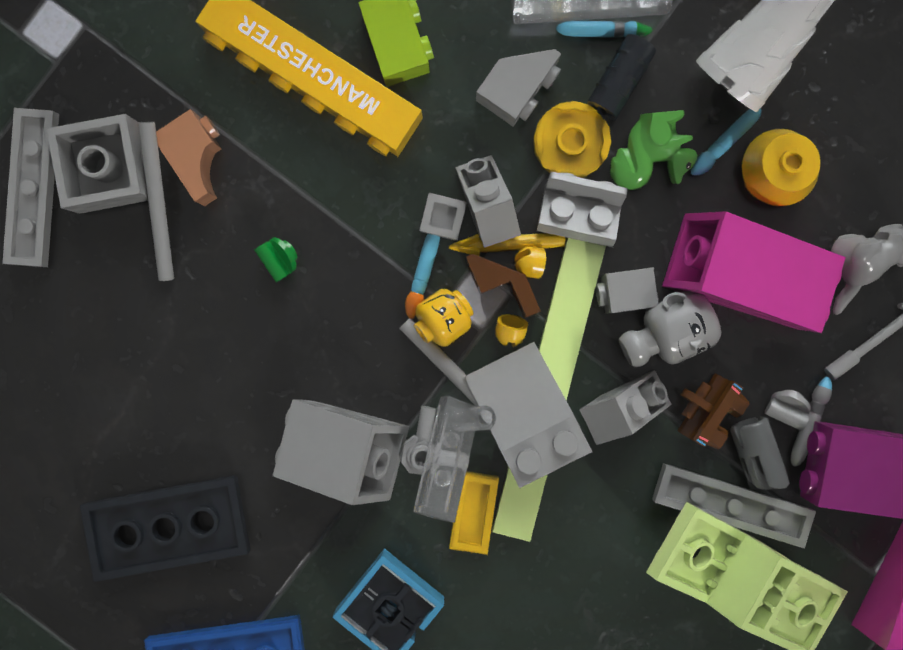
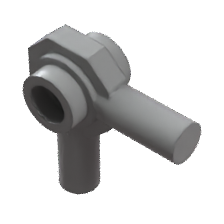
[400,406,469,475]

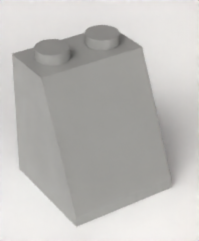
[273,399,409,505]

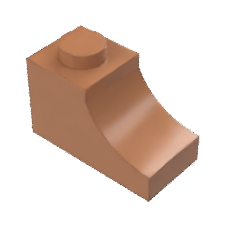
[156,109,221,206]

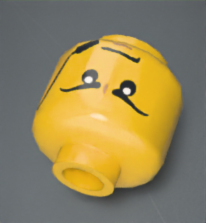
[414,289,474,347]

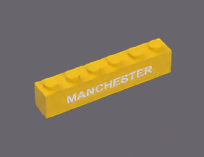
[195,0,423,157]

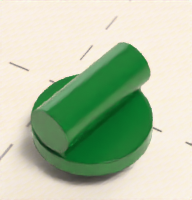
[254,237,297,282]

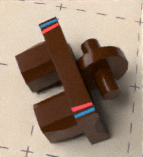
[677,373,750,449]

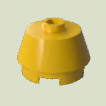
[742,129,820,206]

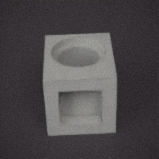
[596,267,659,314]

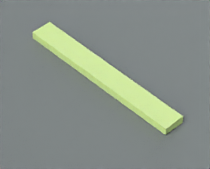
[492,238,606,542]

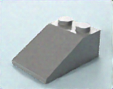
[464,342,592,488]

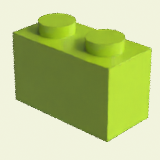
[358,0,434,87]

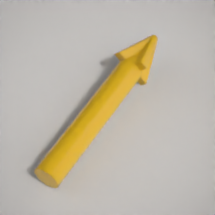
[449,233,565,256]

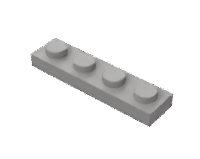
[2,108,59,268]
[652,463,816,549]

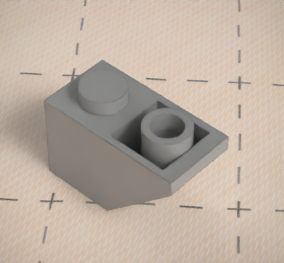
[476,49,561,127]
[455,155,521,248]
[580,370,672,445]

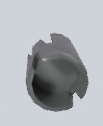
[730,416,789,490]

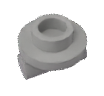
[764,390,811,431]

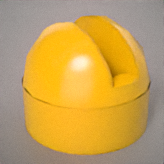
[515,246,546,279]
[495,314,528,347]

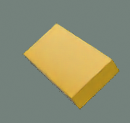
[449,470,499,555]

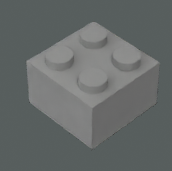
[46,114,148,214]

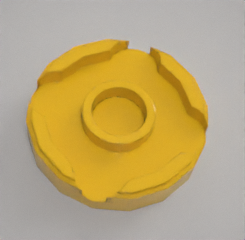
[533,101,611,178]

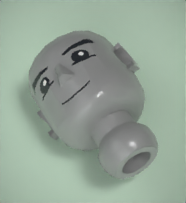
[619,291,722,367]

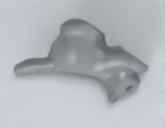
[831,224,903,315]

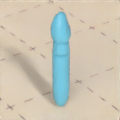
[691,108,762,175]

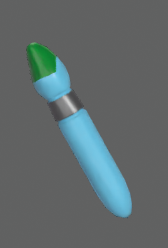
[556,21,652,38]

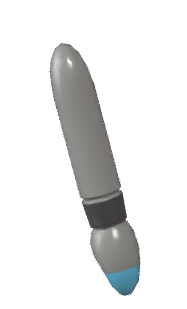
[791,377,832,466]

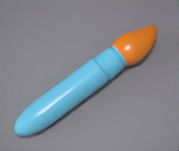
[405,234,440,319]

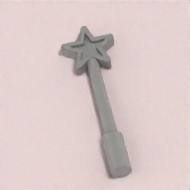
[824,303,903,381]

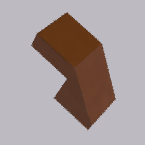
[465,254,541,318]

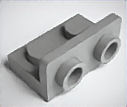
[537,172,627,248]

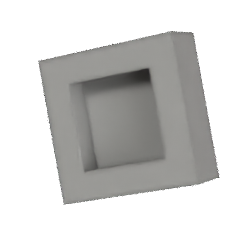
[419,193,467,241]

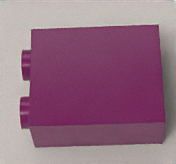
[799,421,903,519]

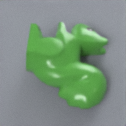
[610,110,698,190]

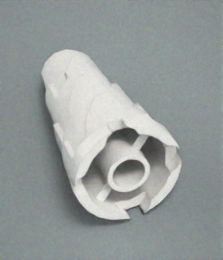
[696,0,835,112]

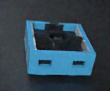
[332,548,444,650]

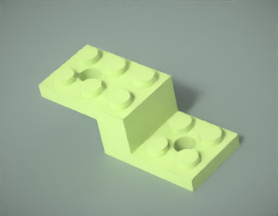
[646,502,848,650]

